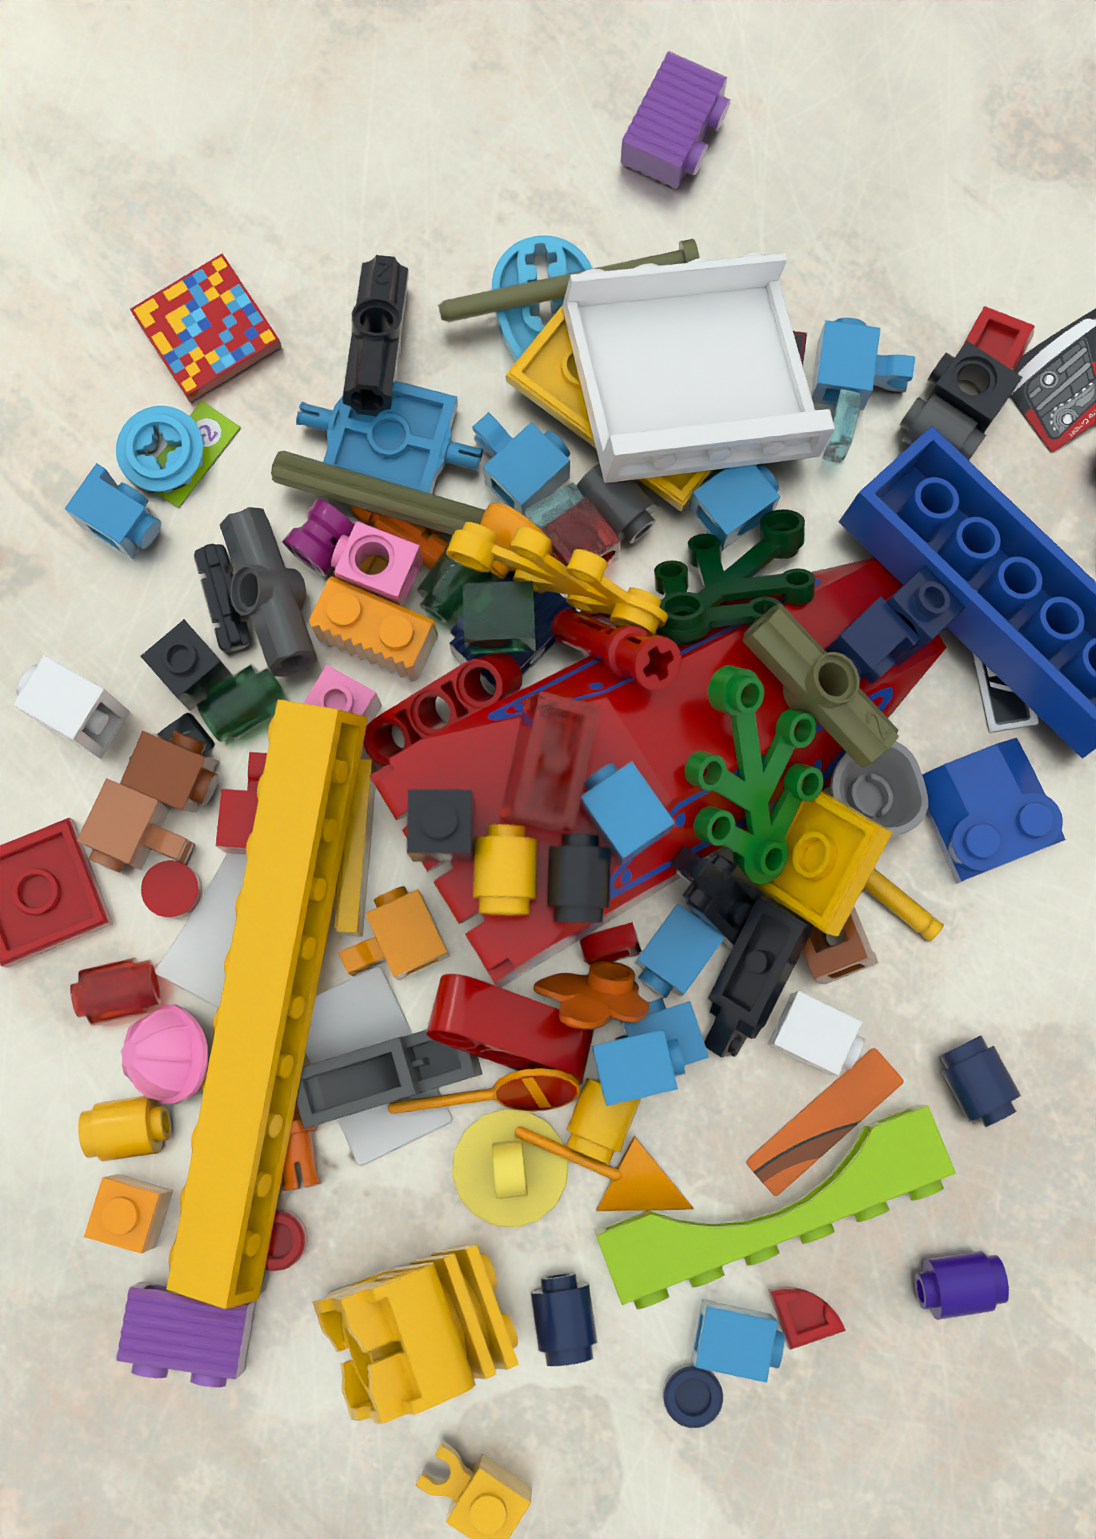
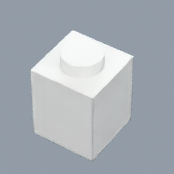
[768,991,865,1076]

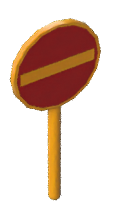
[388,1068,580,1114]

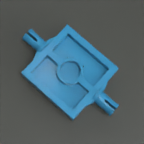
[296,381,483,494]

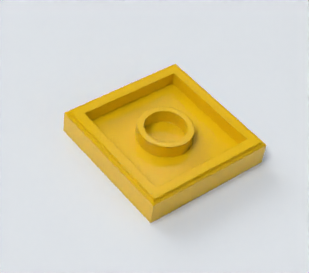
[754,781,893,937]

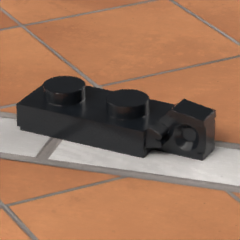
[670,846,765,950]
[704,896,815,1058]

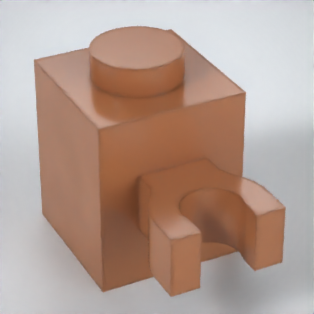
[77,778,195,873]

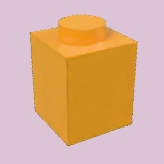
[84,1174,173,1254]

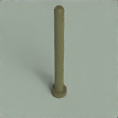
[438,239,700,322]

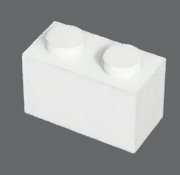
[13,655,130,759]

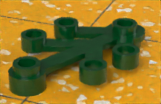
[654,509,815,644]

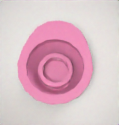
[121,1004,208,1104]

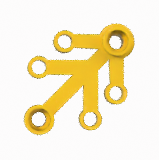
[446,522,668,636]

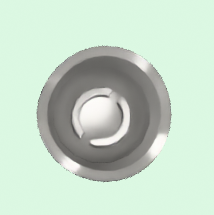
[830,741,928,836]

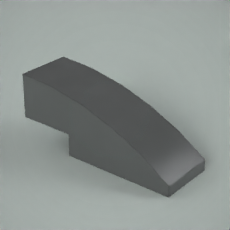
[296,1029,483,1129]

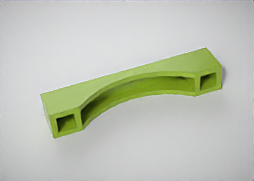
[595,1105,956,1309]

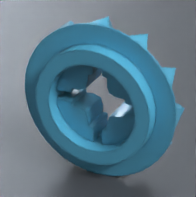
[116,406,205,494]

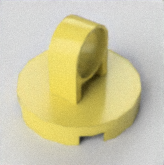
[452,1109,569,1228]

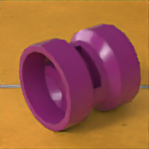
[282,498,354,577]

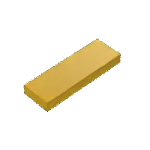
[334,759,377,937]

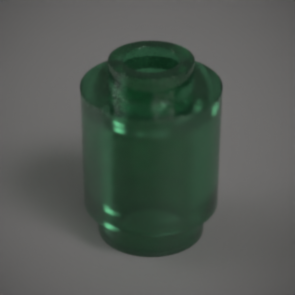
[417,545,493,624]
[196,664,285,742]

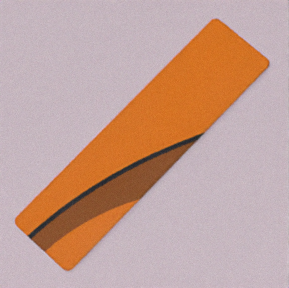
[746,1048,904,1196]

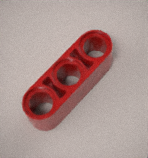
[363,652,522,766]
[426,974,595,1085]

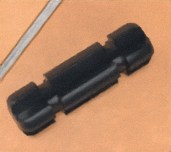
[194,543,251,652]

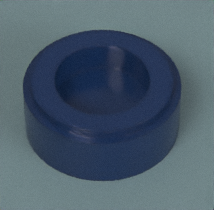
[662,1363,723,1428]

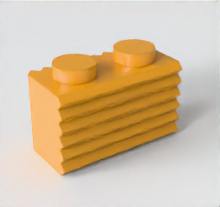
[309,576,438,682]

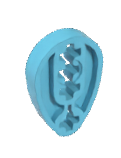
[492,235,593,363]

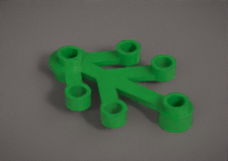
[685,665,823,885]

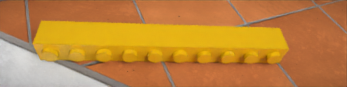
[166,699,368,1309]

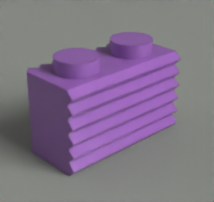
[620,51,731,189]
[116,1282,255,1387]

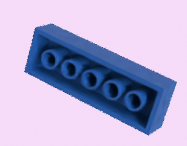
[839,426,1096,759]

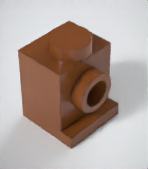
[794,906,879,984]

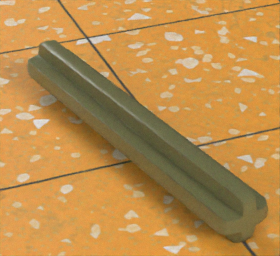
[271,450,485,535]

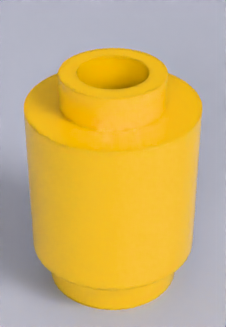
[473,825,537,915]
[566,1078,641,1164]
[78,1096,171,1162]

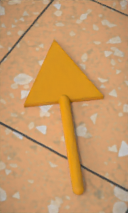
[514,1127,694,1211]

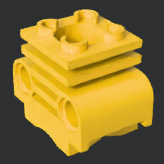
[312,1244,519,1424]

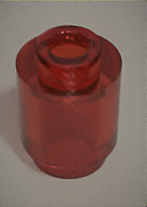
[70,957,161,1026]

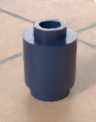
[940,1035,1021,1127]
[530,1273,597,1366]

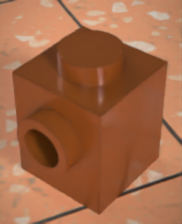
[120,731,219,812]

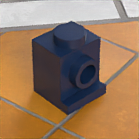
[824,596,921,685]

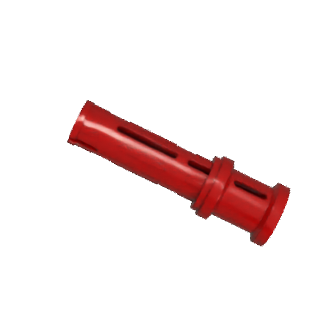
[551,608,682,690]

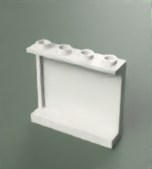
[562,253,835,483]

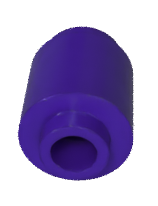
[915,1251,1009,1320]

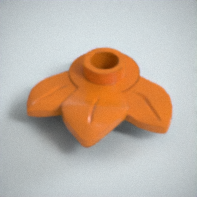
[533,961,649,1029]

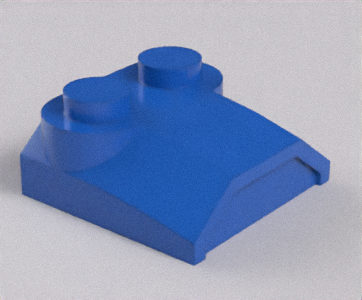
[922,737,1066,884]

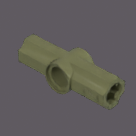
[742,603,899,768]

